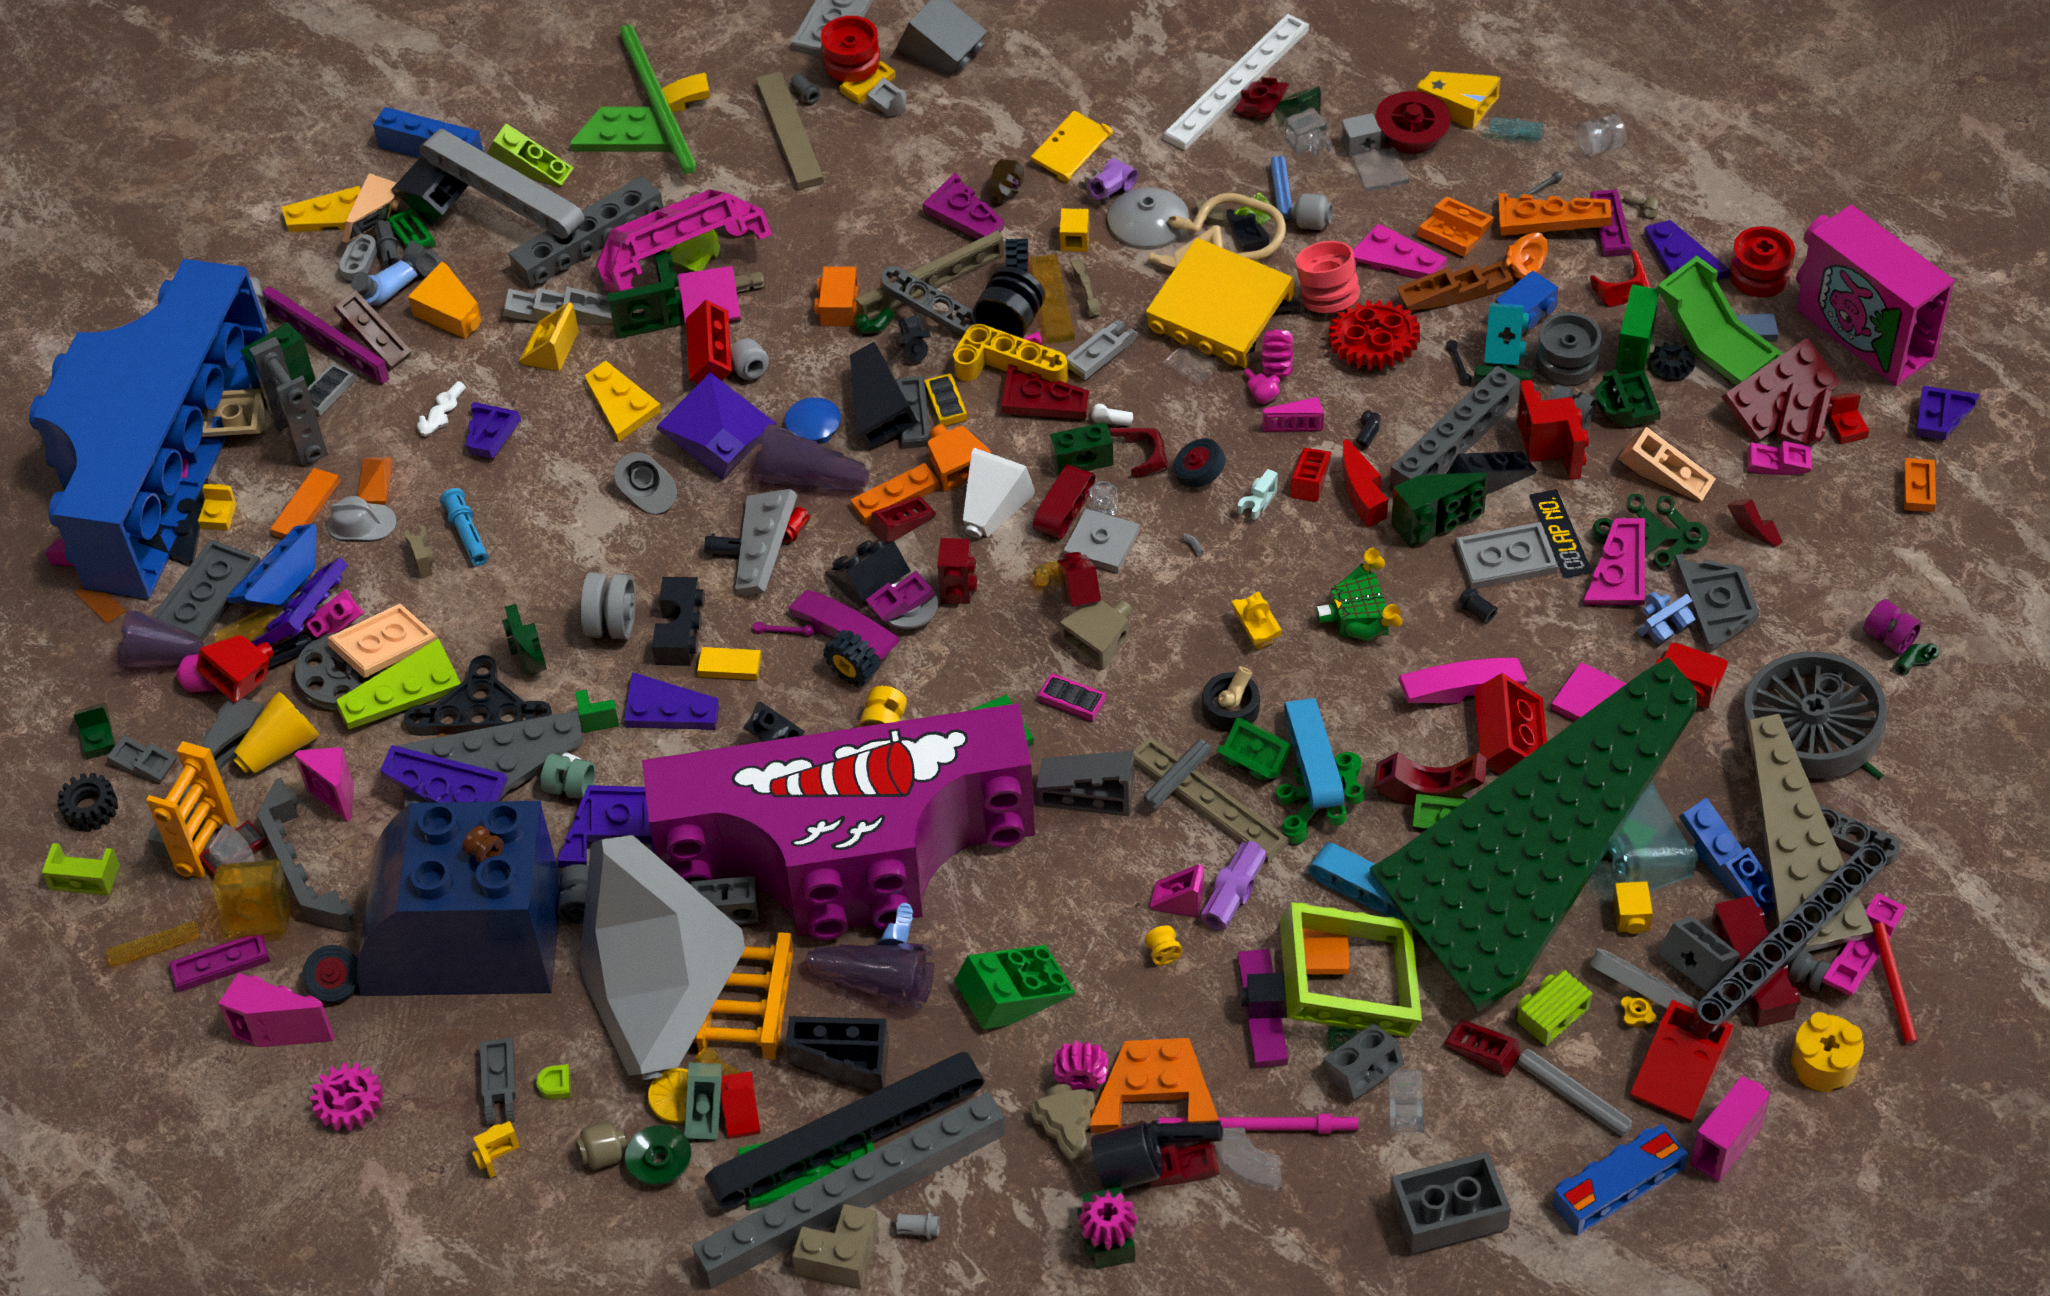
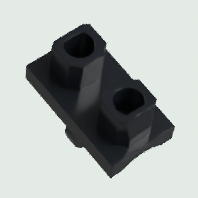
[895,315,931,362]
[743,701,805,742]

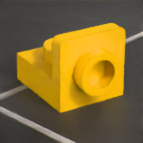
[198,484,237,530]

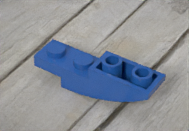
[1678,797,1775,915]

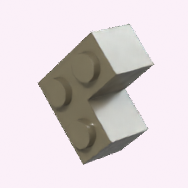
[792,1204,879,1289]

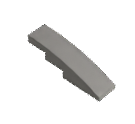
[503,287,613,325]

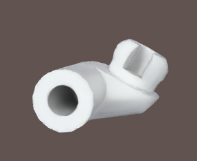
[1091,404,1133,426]

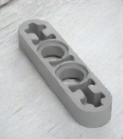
[1590,948,1700,1009]

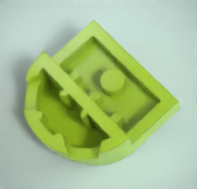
[653,229,720,272]

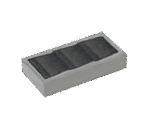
[308,363,355,416]

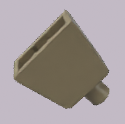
[1060,600,1133,670]

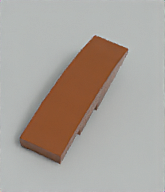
[1397,260,1514,310]

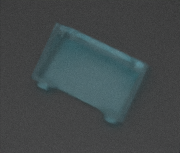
[1608,779,1698,891]

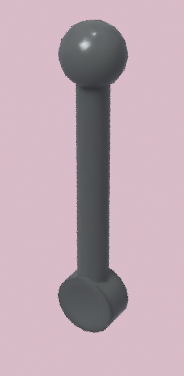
[1516,171,1563,198]

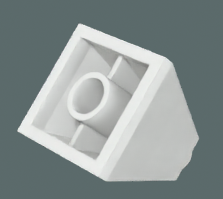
[963,448,1035,538]

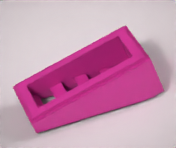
[1262,397,1324,432]

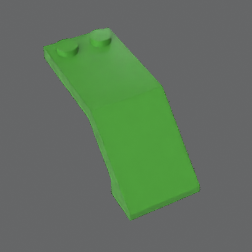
[1657,255,1783,386]

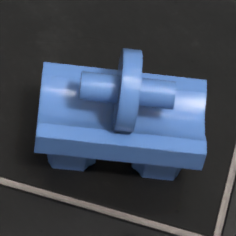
[1637,592,1696,645]

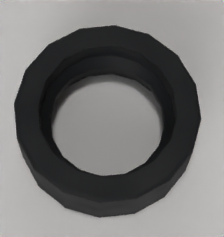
[1202,672,1260,732]

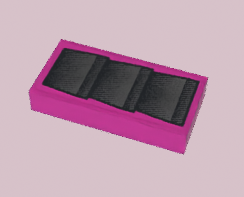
[1038,673,1106,722]

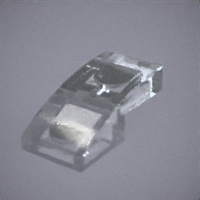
[1388,1070,1424,1133]

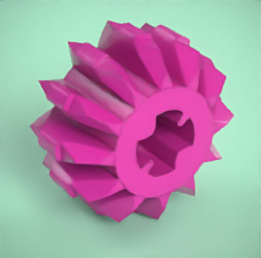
[1262,329,1294,378]
[1053,1040,1108,1090]
[1079,1189,1137,1251]

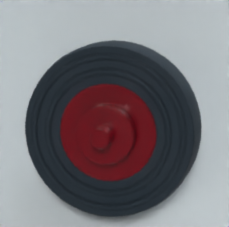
[1174,438,1226,487]
[303,945,359,1003]

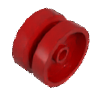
[820,15,880,82]
[1729,226,1796,298]

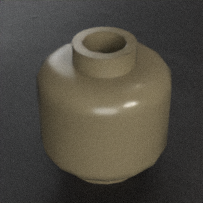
[575,1121,627,1170]

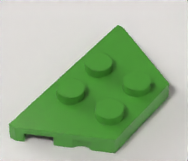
[571,107,673,152]

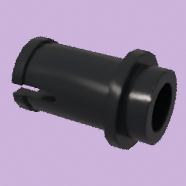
[704,533,741,557]
[1458,588,1498,623]

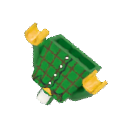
[1316,547,1403,641]

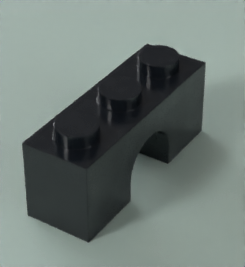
[652,577,705,666]

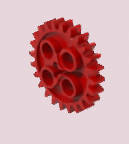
[1329,299,1420,370]

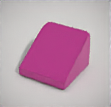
[45,539,74,566]

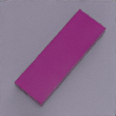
[1590,189,1632,257]
[169,931,271,993]

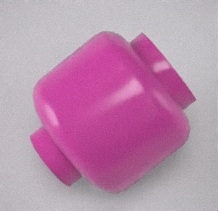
[176,654,217,693]

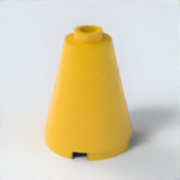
[234,691,319,774]

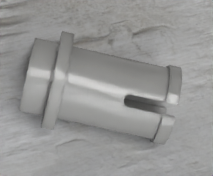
[896,1212,940,1240]

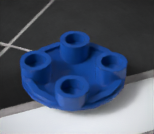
[785,397,841,444]

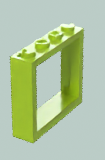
[1279,902,1422,1037]

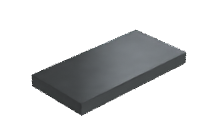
[146,539,261,648]

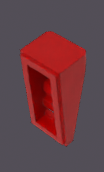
[1290,448,1332,502]

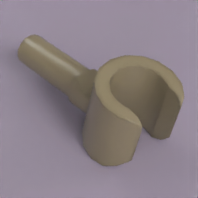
[1623,195,1659,219]

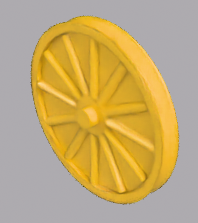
[648,1068,688,1124]

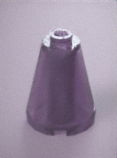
[118,610,204,669]

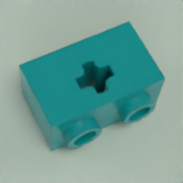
[1484,303,1529,365]

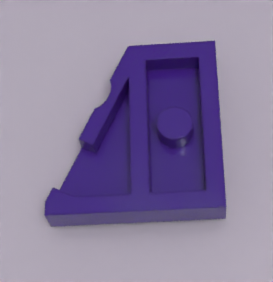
[1916,385,1979,440]

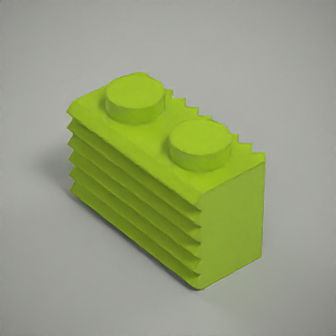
[1517,969,1592,1046]

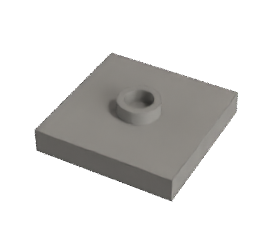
[1063,508,1140,573]

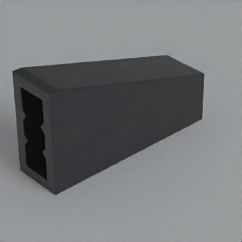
[850,341,919,451]

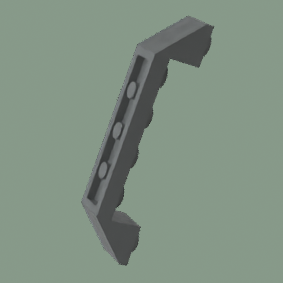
[257,777,354,932]

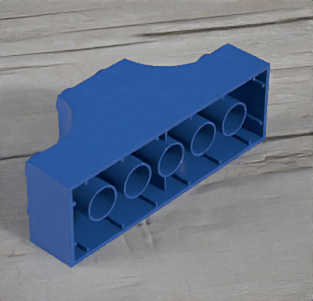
[29,259,268,599]

